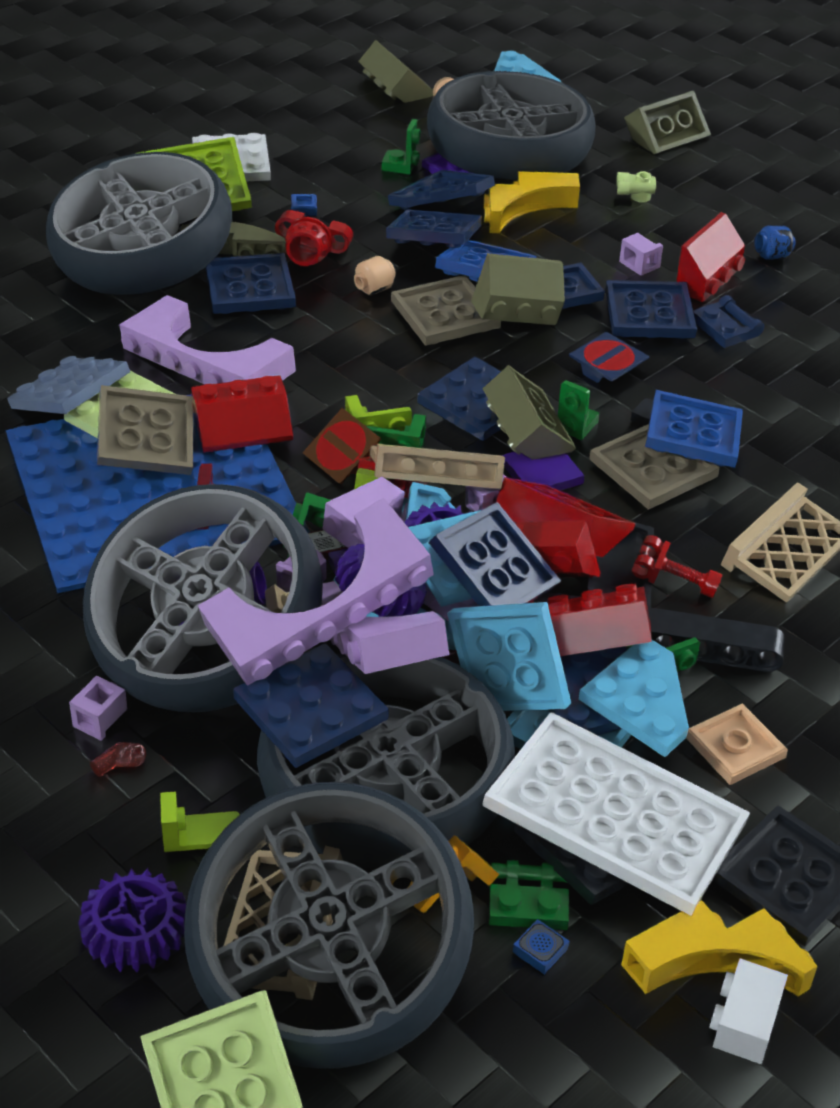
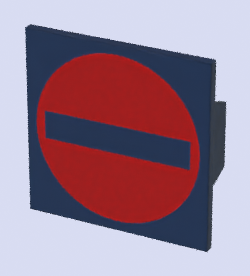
[569,332,649,383]

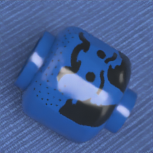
[754,225,796,260]

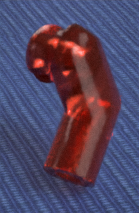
[90,742,146,777]

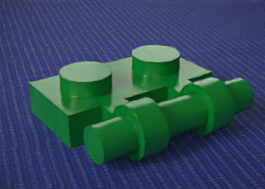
[489,860,569,930]

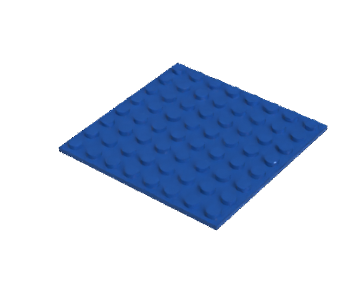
[6,394,310,593]

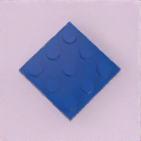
[435,240,537,281]
[645,390,743,468]

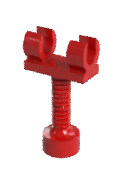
[631,535,723,598]

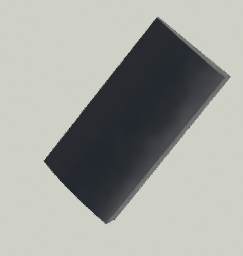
[580,521,654,607]

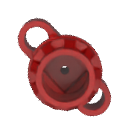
[275,210,353,266]

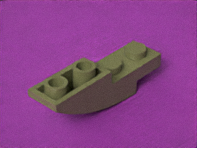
[181,222,287,261]

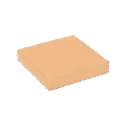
[686,703,788,785]

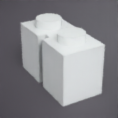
[709,958,788,1064]

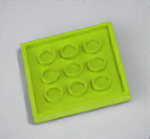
[135,137,252,211]

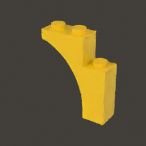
[483,172,580,233]
[621,900,817,996]

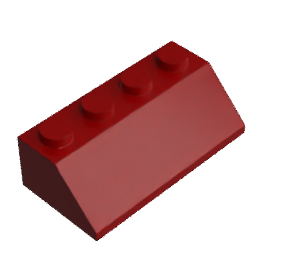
[496,477,636,557]

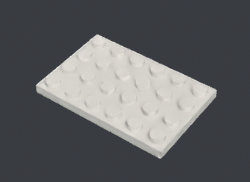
[482,712,750,916]

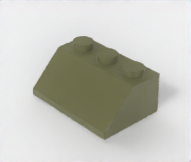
[358,40,433,103]
[624,90,711,154]
[471,253,565,325]
[482,365,576,460]

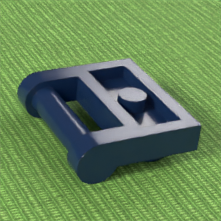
[693,295,765,348]

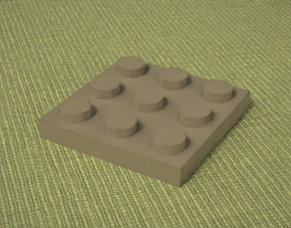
[391,275,501,346]
[97,385,193,475]
[590,424,719,510]

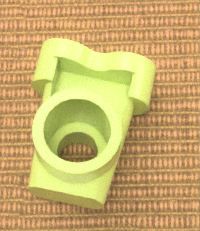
[617,171,656,202]

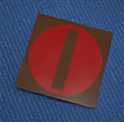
[303,408,381,485]

